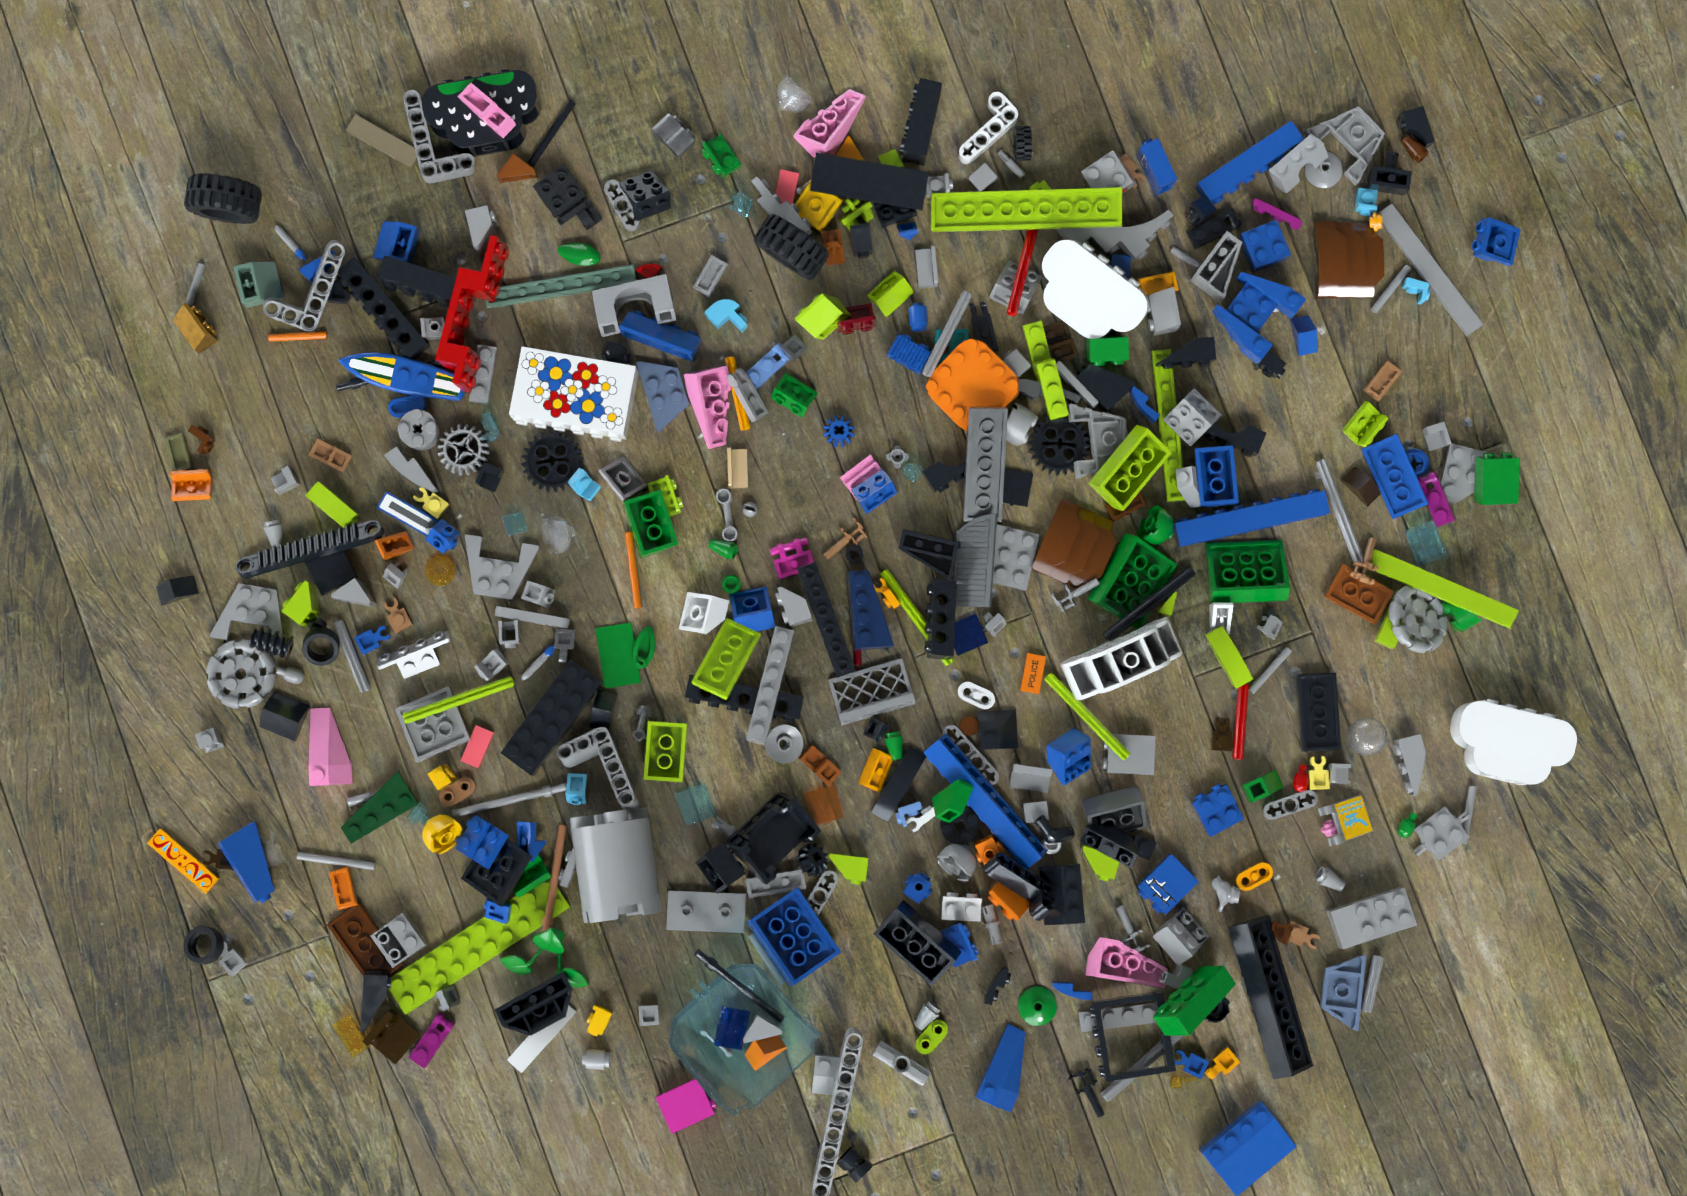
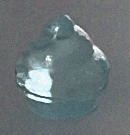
[903,463,923,482]

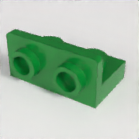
[701,134,742,179]
[771,373,818,418]

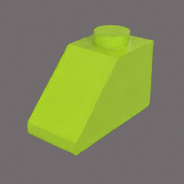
[1081,845,1119,882]
[829,853,868,885]

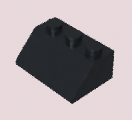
[1039,864,1085,925]

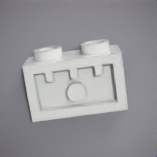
[941,892,982,922]

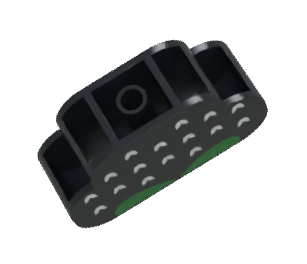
[422,69,541,157]

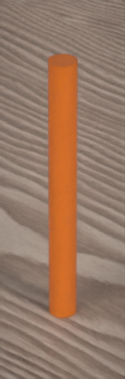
[625,532,642,609]

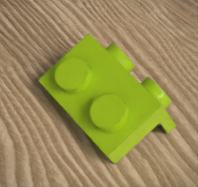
[1342,401,1389,447]
[647,475,683,517]

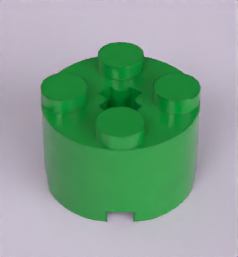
[1441,600,1483,633]

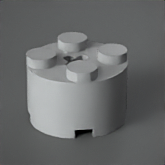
[1006,402,1038,446]
[398,409,440,451]

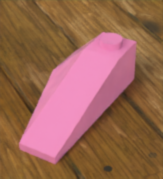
[794,89,866,158]
[684,366,731,449]
[309,708,353,786]
[1085,937,1168,988]

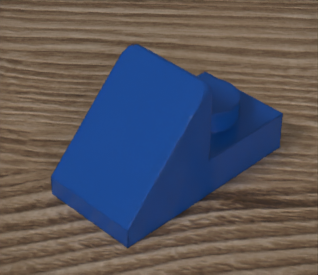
[517,821,547,862]

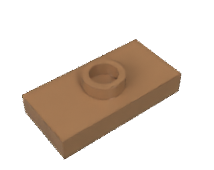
[1363,360,1403,402]

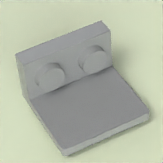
[989,260,1042,315]
[1164,388,1222,446]

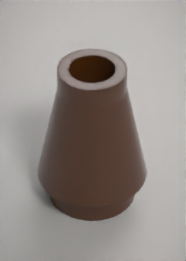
[1401,135,1429,163]

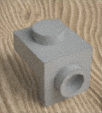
[474,648,509,681]

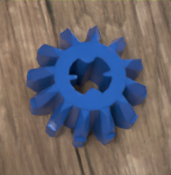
[823,415,855,448]

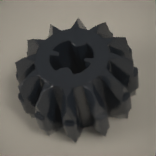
[795,843,830,877]

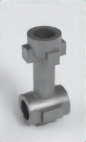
[632,705,652,743]

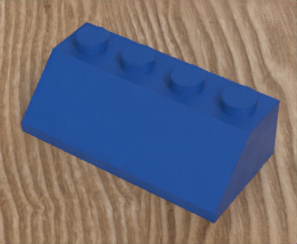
[619,311,701,362]

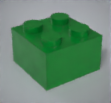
[1085,335,1129,366]

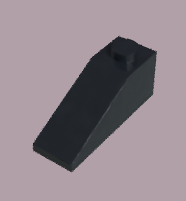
[360,969,392,1032]

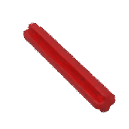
[1232,684,1249,760]

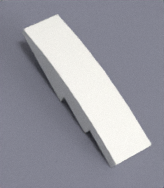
[507,1005,576,1073]

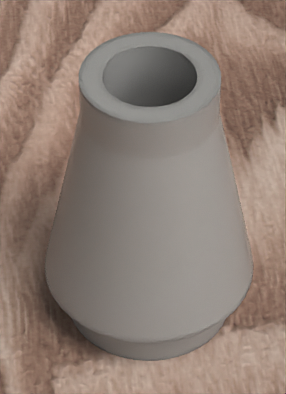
[264,520,283,548]
[1315,866,1346,892]
[914,1000,941,1030]

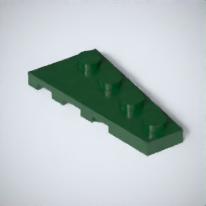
[341,770,419,844]

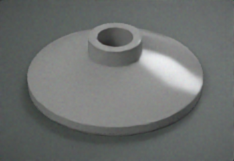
[1304,151,1343,189]
[765,725,803,763]

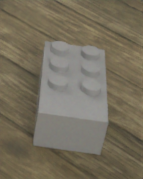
[1326,887,1417,949]

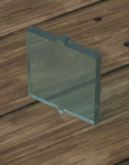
[674,783,716,826]

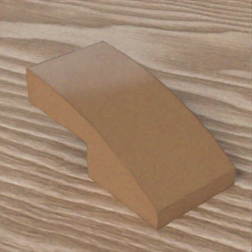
[308,438,352,472]

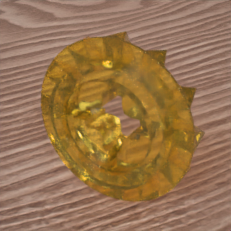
[425,556,456,586]

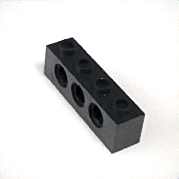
[924,579,957,660]

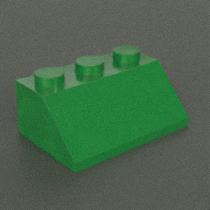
[623,490,679,559]

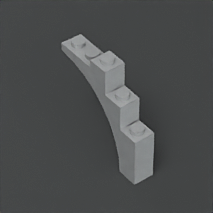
[1056,210,1174,262]

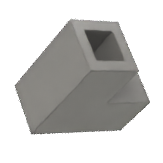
[1159,964,1193,989]

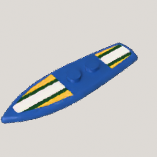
[338,352,465,401]

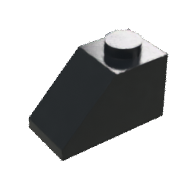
[850,223,873,259]

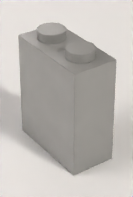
[1102,734,1156,775]

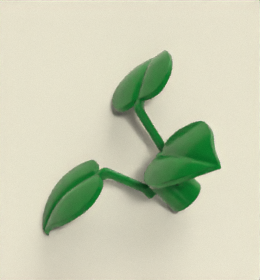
[500,927,590,988]

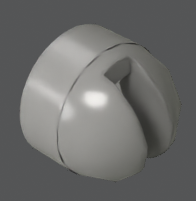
[742,502,758,517]

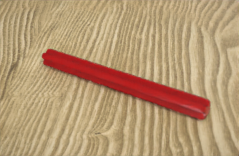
[1006,229,1038,317]

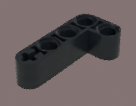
[984,852,1056,921]

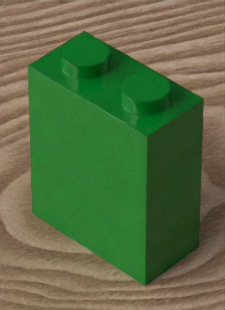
[1474,452,1520,505]

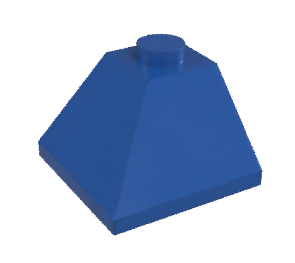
[729,586,775,631]

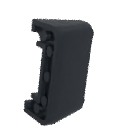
[727,792,821,885]

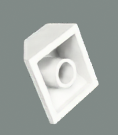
[679,592,729,634]

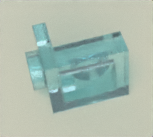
[480,411,501,443]

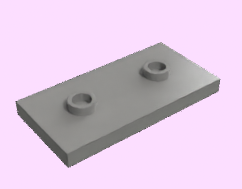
[666,891,746,933]

